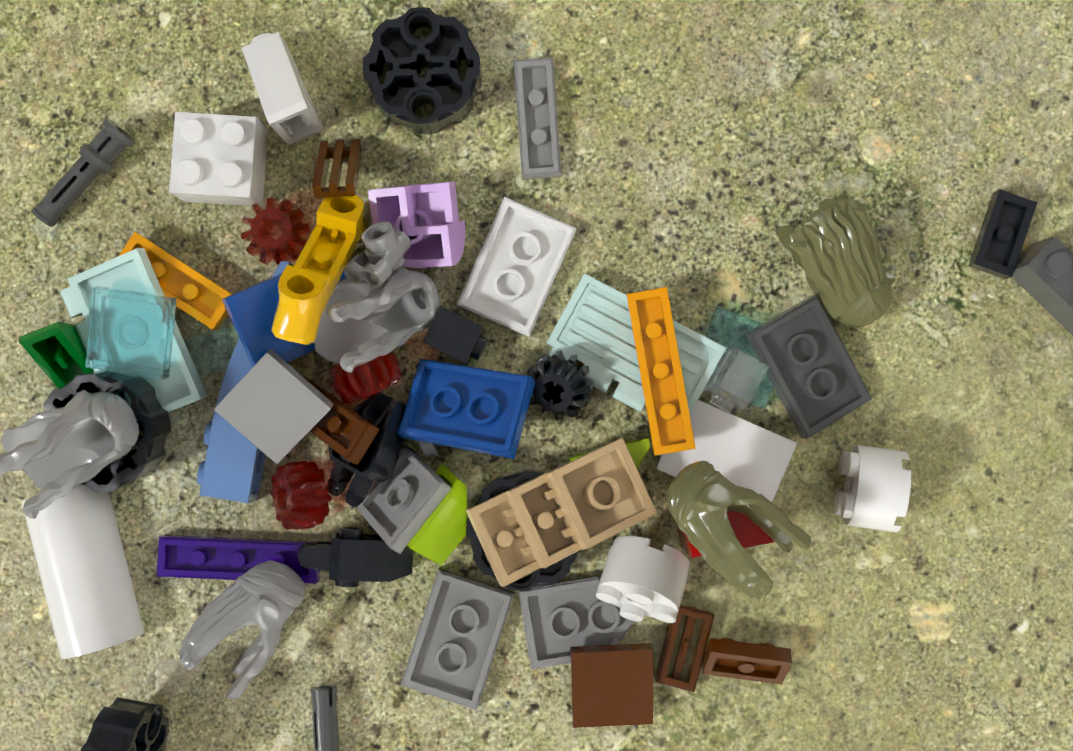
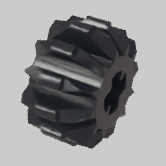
[527,350,594,421]

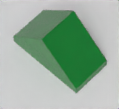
[19,322,95,388]

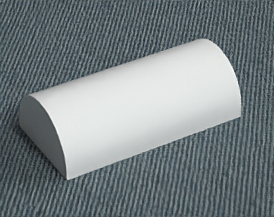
[21,485,145,659]

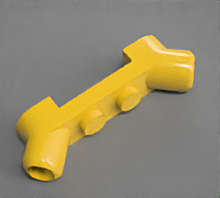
[271,195,368,345]

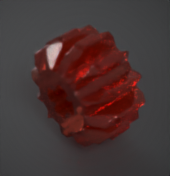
[240,197,311,265]
[329,352,402,404]
[269,461,332,530]

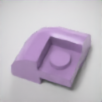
[368,181,465,268]

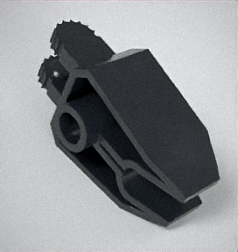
[326,391,406,507]
[297,527,414,587]

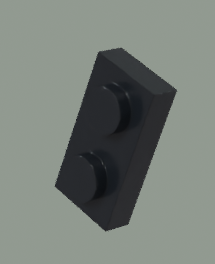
[968,189,1037,279]

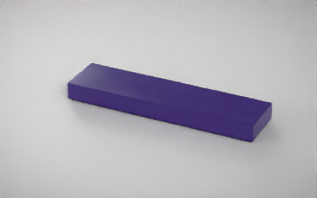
[157,535,320,584]

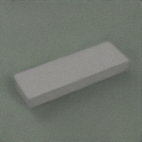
[514,58,561,180]

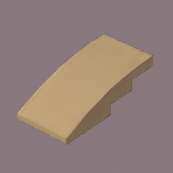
[466,438,657,587]

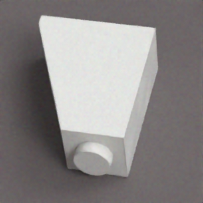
[241,32,324,145]

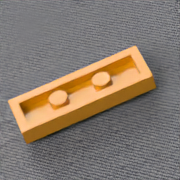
[119,232,232,331]

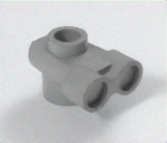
[343,222,411,287]

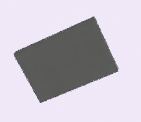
[745,295,872,439]

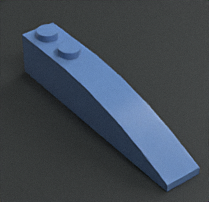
[197,261,294,503]

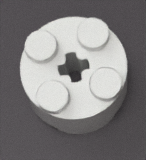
[834,445,911,533]
[596,536,690,623]

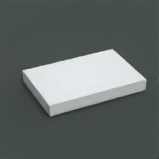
[457,197,577,337]
[654,400,797,502]

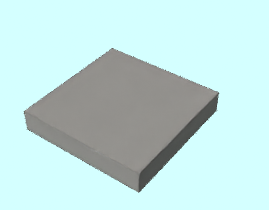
[213,349,334,464]
[356,445,452,554]

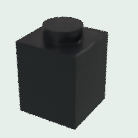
[422,306,488,365]

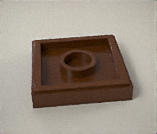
[570,643,653,728]

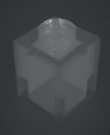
[703,346,769,413]

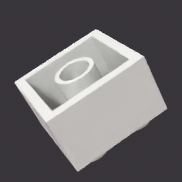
[169,112,268,207]

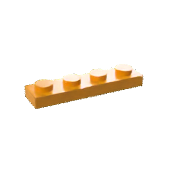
[626,287,696,456]

